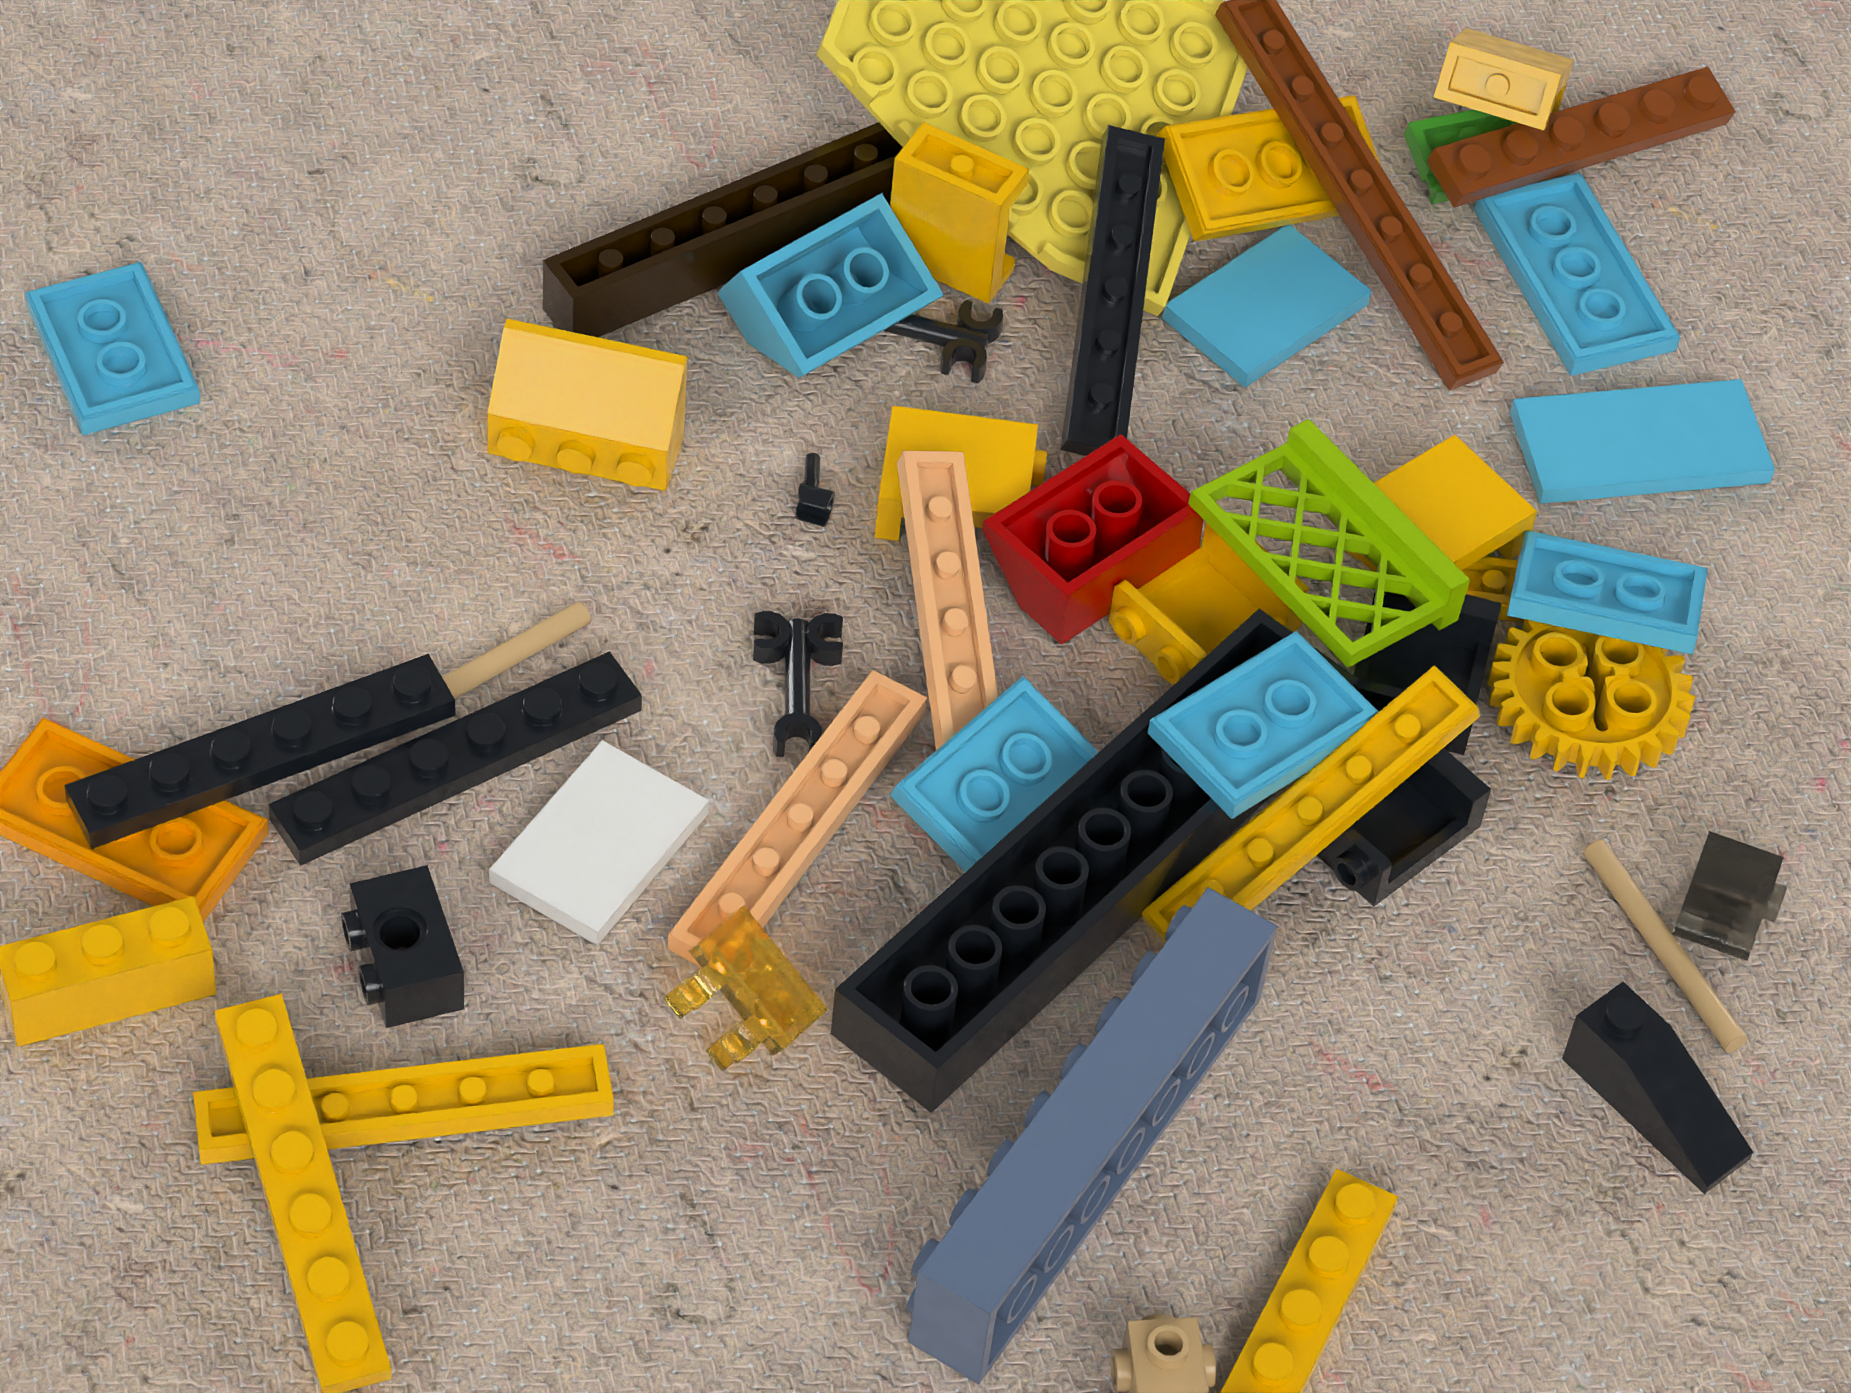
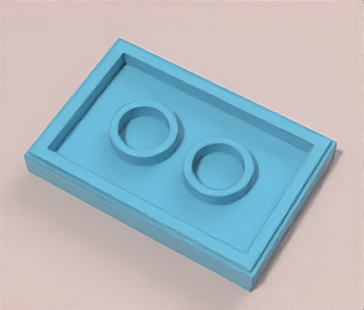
[1162,225,1372,388]
[25,262,200,436]
[1507,531,1708,655]
[1148,631,1379,819]
[890,676,1099,872]

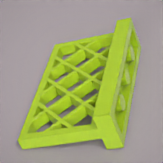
[1188,419,1470,668]

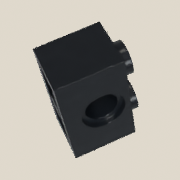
[341,865,464,1028]

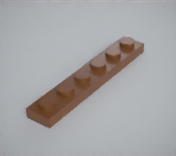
[1426,67,1736,208]

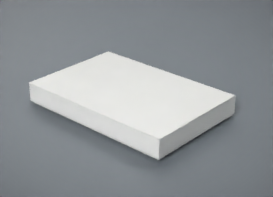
[489,740,710,946]

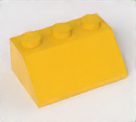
[487,318,688,491]

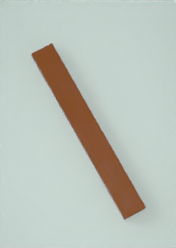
[1215,0,1504,391]

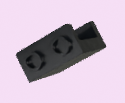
[1354,591,1502,755]
[1316,748,1491,907]

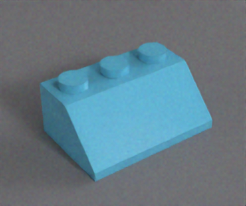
[717,193,944,378]

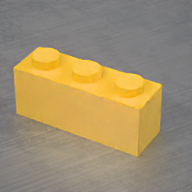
[0,896,216,1047]

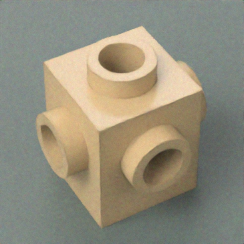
[1111,1314,1216,1393]

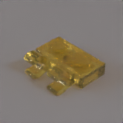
[663,905,828,1071]

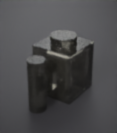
[1672,831,1788,961]

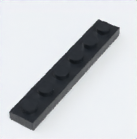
[1060,125,1165,456]
[268,651,642,866]
[64,654,456,849]

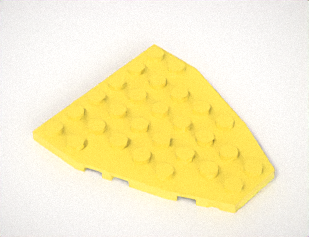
[816,0,1248,316]

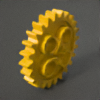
[1487,619,1695,780]

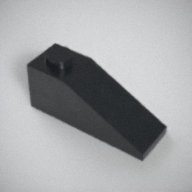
[1562,981,1753,1194]

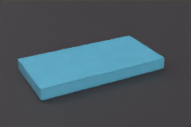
[1474,173,1680,376]
[1510,379,1775,504]

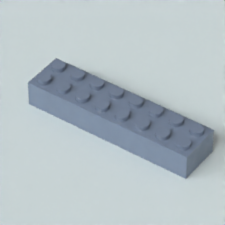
[906,887,1277,1385]

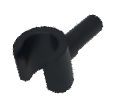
[795,453,835,527]

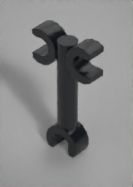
[884,300,1003,383]
[753,611,843,757]

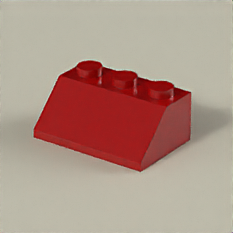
[982,434,1203,645]

